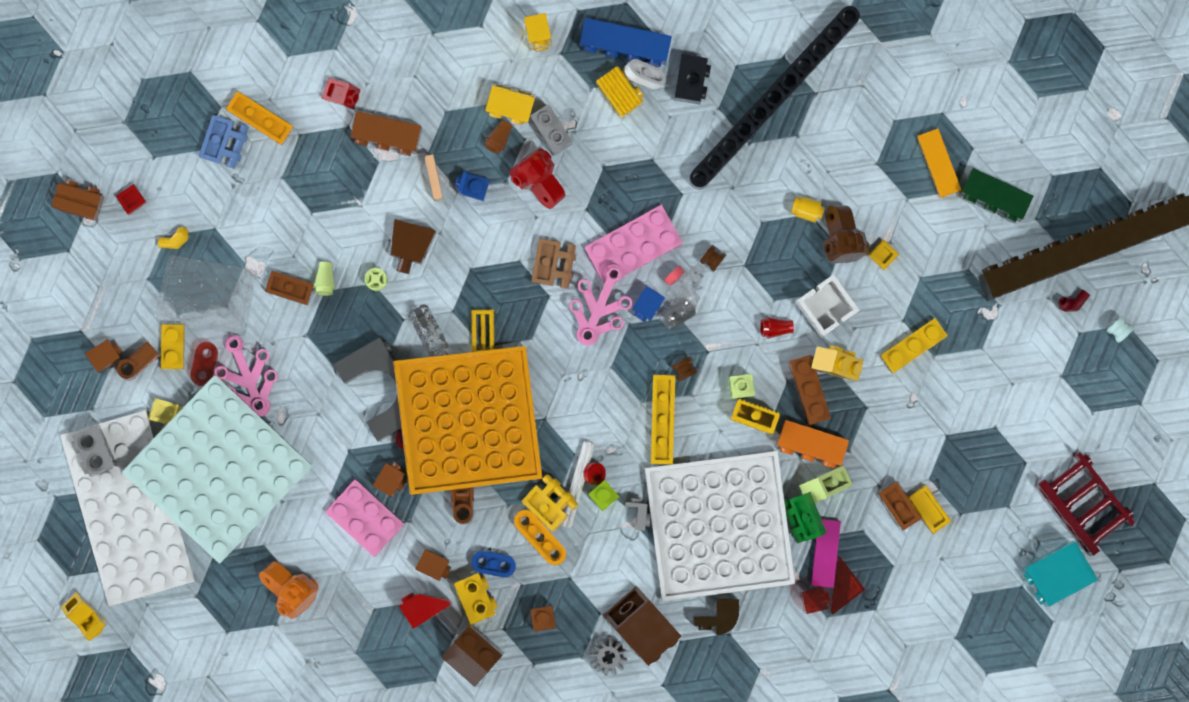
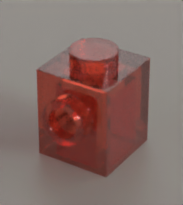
[800,587,831,614]

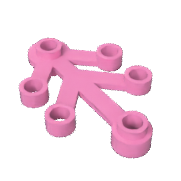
[569,264,632,346]
[215,335,278,417]

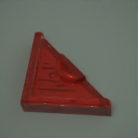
[830,557,865,615]

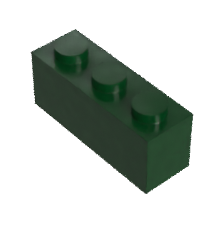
[959,168,1034,223]

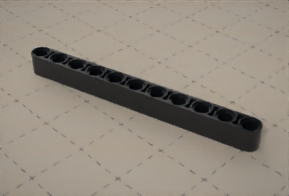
[689,6,860,190]

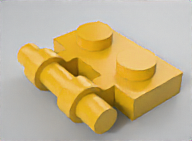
[521,474,579,532]

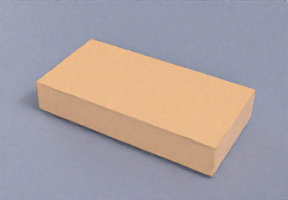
[425,154,443,201]

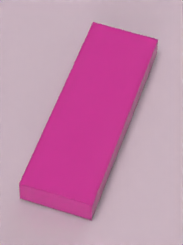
[811,519,841,588]

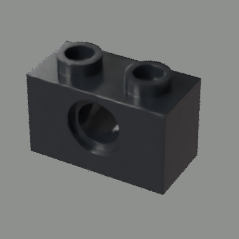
[674,54,711,105]

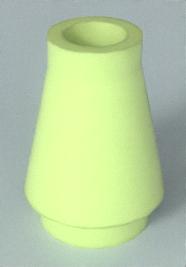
[313,262,335,296]

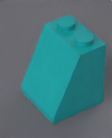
[1023,541,1098,607]

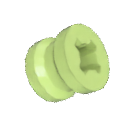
[364,268,388,291]

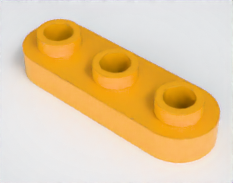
[514,510,566,565]

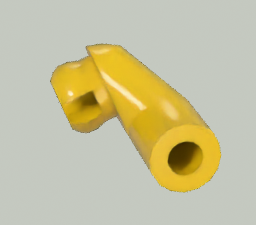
[158,227,189,249]

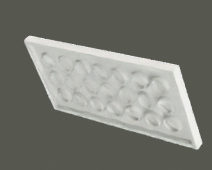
[60,410,196,607]

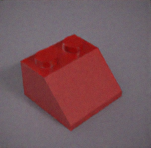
[399,592,453,629]

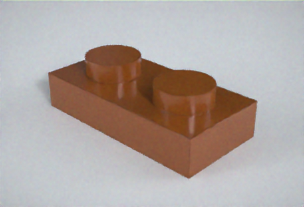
[265,271,314,306]
[878,481,922,530]

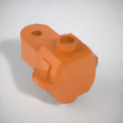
[259,561,319,619]

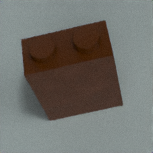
[603,585,682,666]
[441,624,504,687]

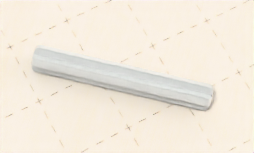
[561,441,595,528]

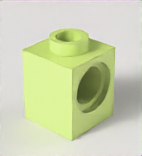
[729,374,755,400]

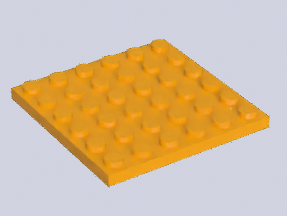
[393,346,542,495]

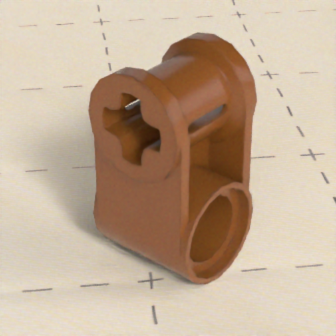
[451,487,474,525]

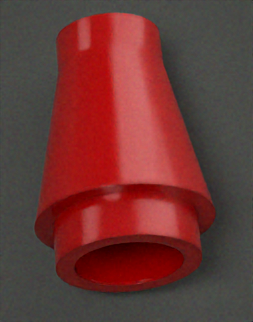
[760,317,794,339]

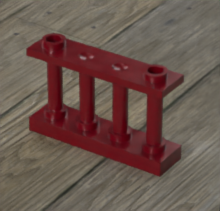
[1035,452,1136,556]

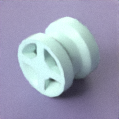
[1106,316,1134,343]

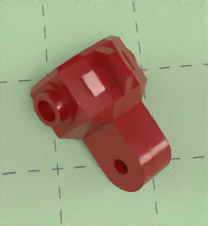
[509,148,566,209]

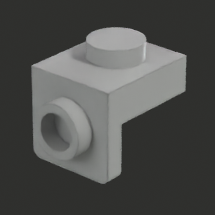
[624,498,651,531]

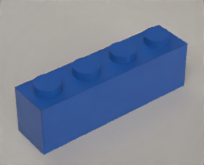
[580,18,672,67]

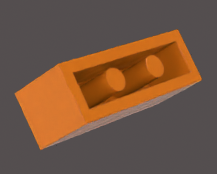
[776,420,849,469]

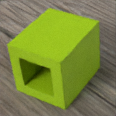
[588,480,620,512]

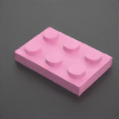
[325,479,405,557]

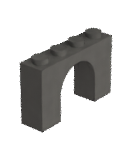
[333,338,401,442]

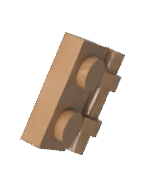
[531,238,577,289]

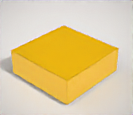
[868,239,899,271]

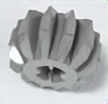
[590,638,627,676]

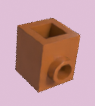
[373,462,408,497]

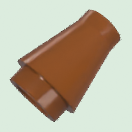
[484,120,513,154]

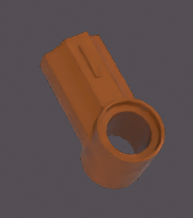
[117,341,160,381]

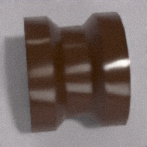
[700,244,726,272]
[672,356,699,382]

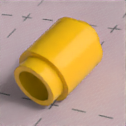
[791,196,825,223]

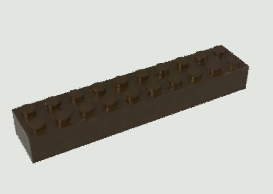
[978,193,1189,301]

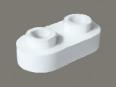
[625,59,666,90]

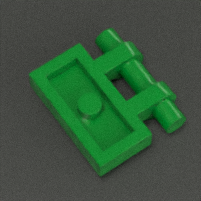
[784,492,827,544]

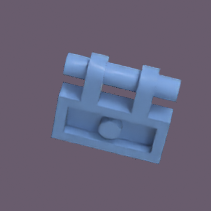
[199,115,249,169]

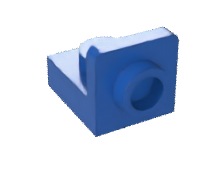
[455,171,490,202]

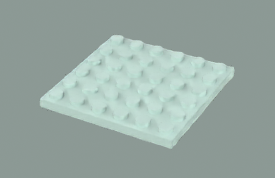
[121,375,312,564]

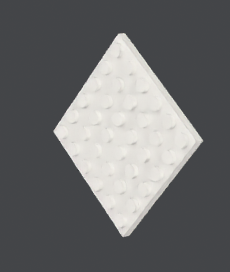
[645,451,795,601]

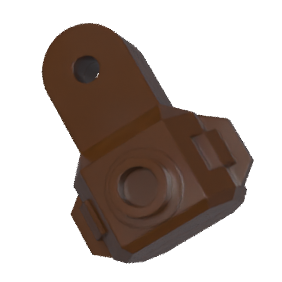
[824,205,869,263]

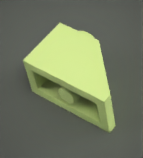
[799,465,853,503]

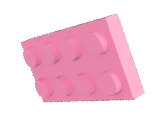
[584,205,683,283]

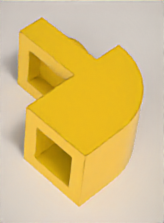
[61,592,106,641]

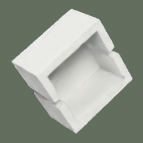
[796,274,860,338]

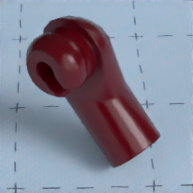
[1058,289,1090,312]

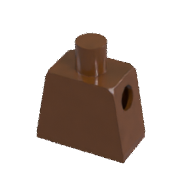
[391,219,437,275]

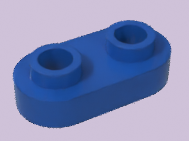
[472,551,516,578]

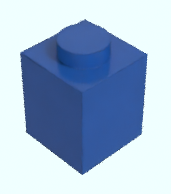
[632,286,665,322]

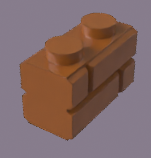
[51,179,104,222]

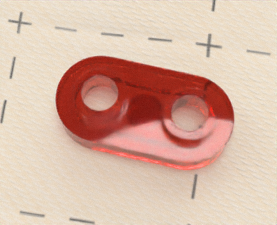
[190,342,219,386]

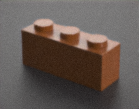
[350,111,422,156]
[788,355,831,426]

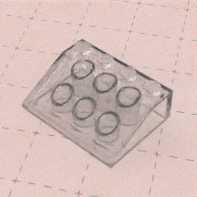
[154,255,257,336]

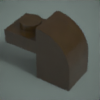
[693,599,739,635]

